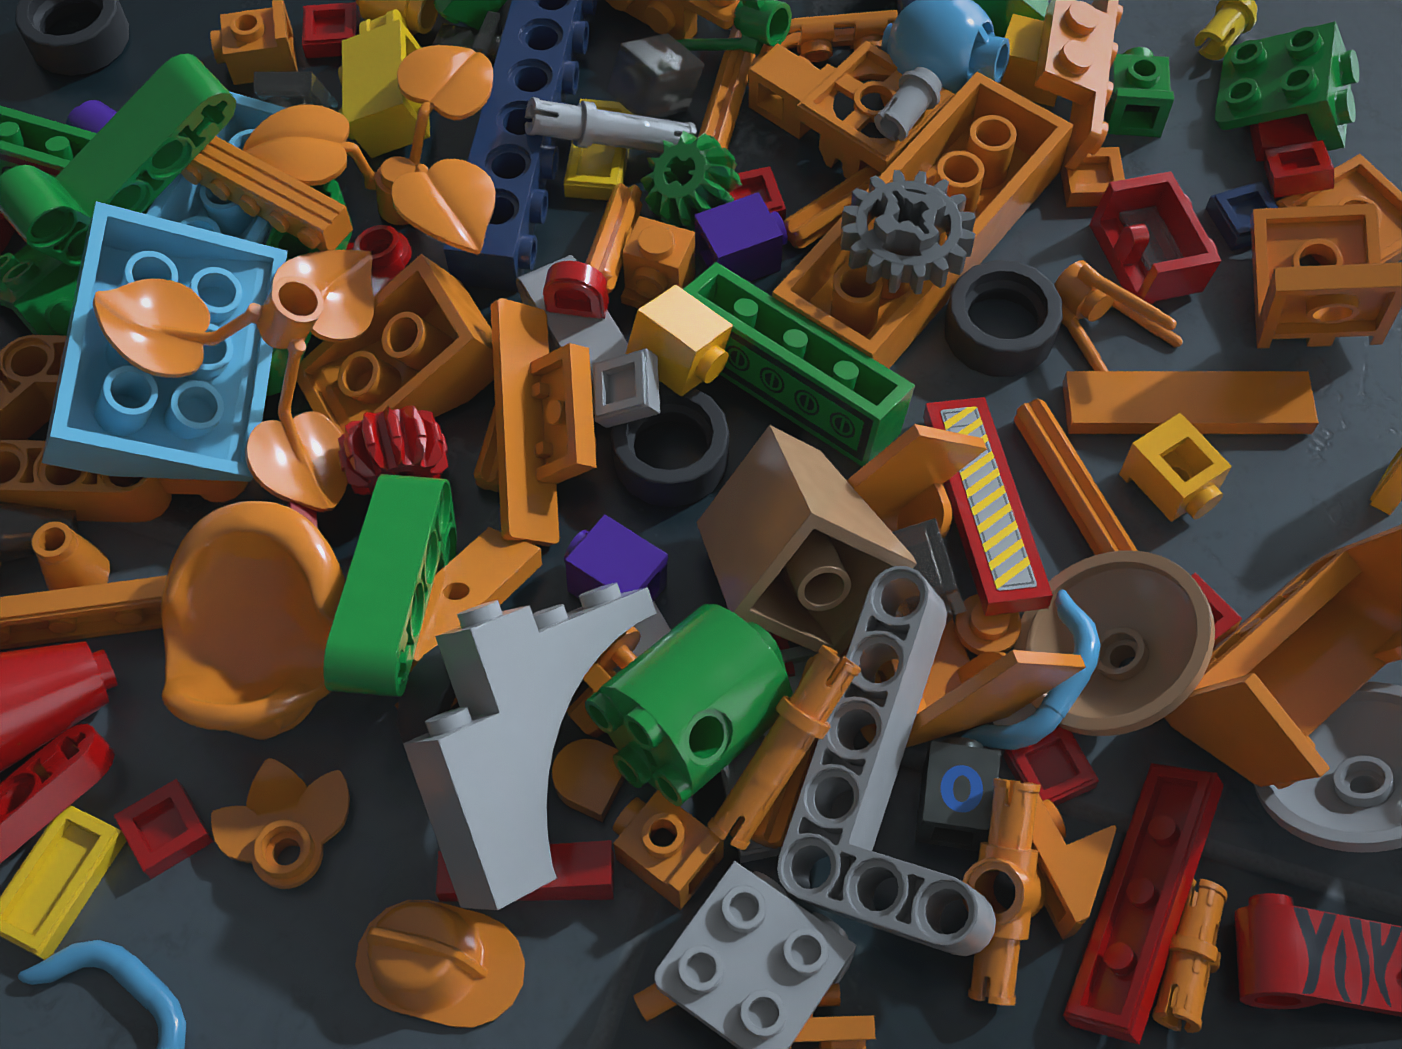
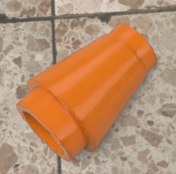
[32,522,110,591]

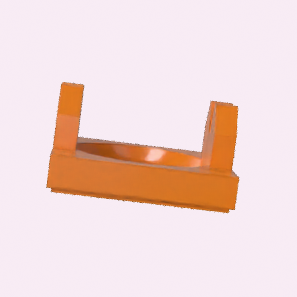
[796,41,955,178]

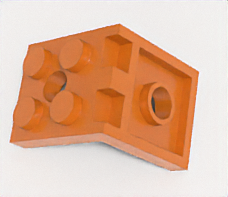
[1250,203,1402,349]

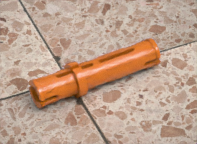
[707,645,861,850]

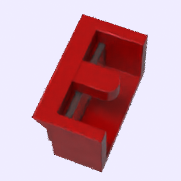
[1089,171,1222,304]

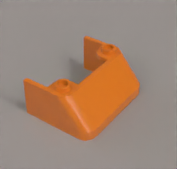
[839,424,1086,748]
[1164,524,1402,789]

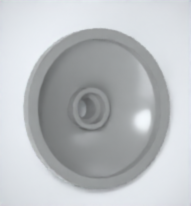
[1254,682,1402,853]

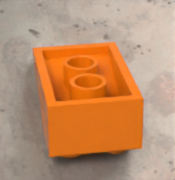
[296,254,494,435]

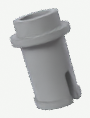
[874,67,942,142]

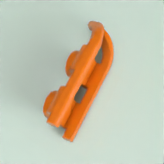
[760,10,898,62]

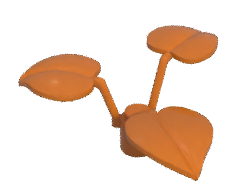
[243,45,496,255]
[93,250,375,512]

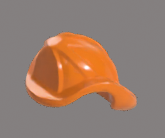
[161,501,346,740]

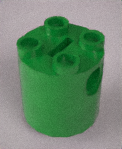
[585,604,793,806]

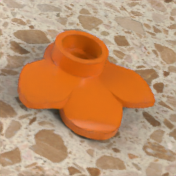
[211,758,350,889]

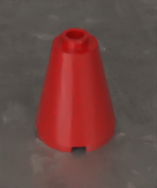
[0,641,118,773]

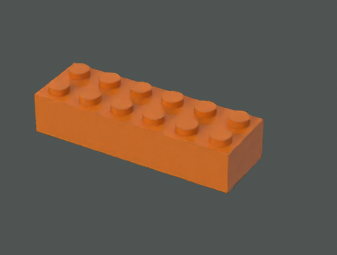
[772,72,1074,369]

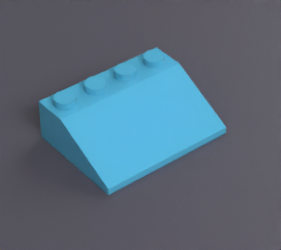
[41,201,287,482]

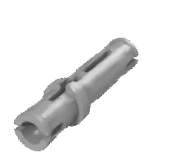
[525,97,696,154]

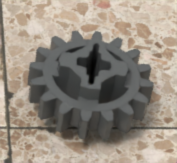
[840,170,976,294]

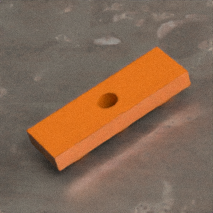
[410,527,542,672]

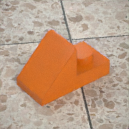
[1031,782,1116,940]

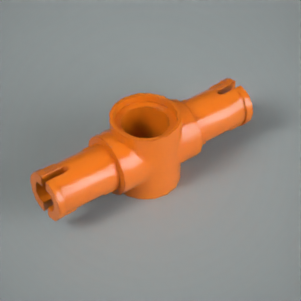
[962,778,1047,1006]

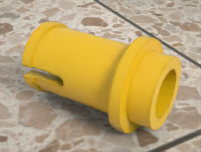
[1194,0,1258,60]

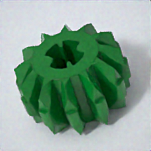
[640,130,742,232]

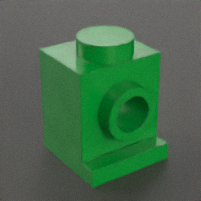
[1105,47,1174,138]

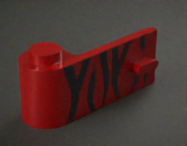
[1235,893,1402,1017]

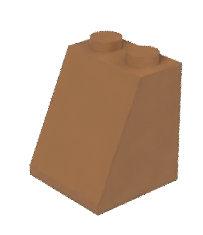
[696,425,917,657]

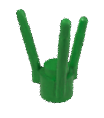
[663,0,792,55]

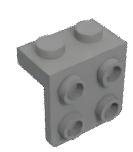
[655,861,857,1049]

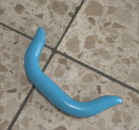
[961,589,1101,750]
[18,940,187,1049]

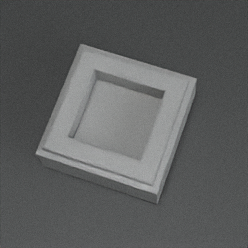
[593,348,660,428]

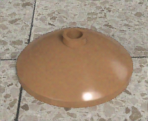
[1013,551,1215,736]

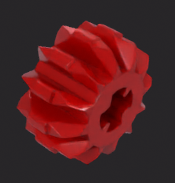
[338,405,448,496]

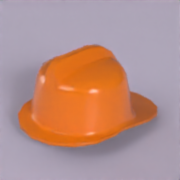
[355,900,525,1028]

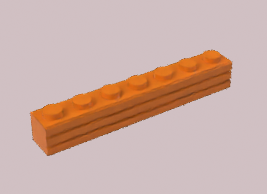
[181,136,353,251]

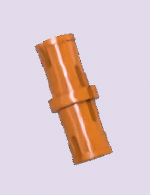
[1152,879,1228,1033]

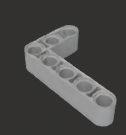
[777,566,996,956]

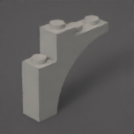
[403,582,656,910]

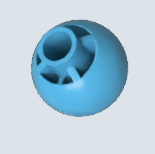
[881,0,1010,94]

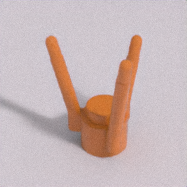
[1054,260,1183,371]

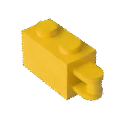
[338,9,430,158]

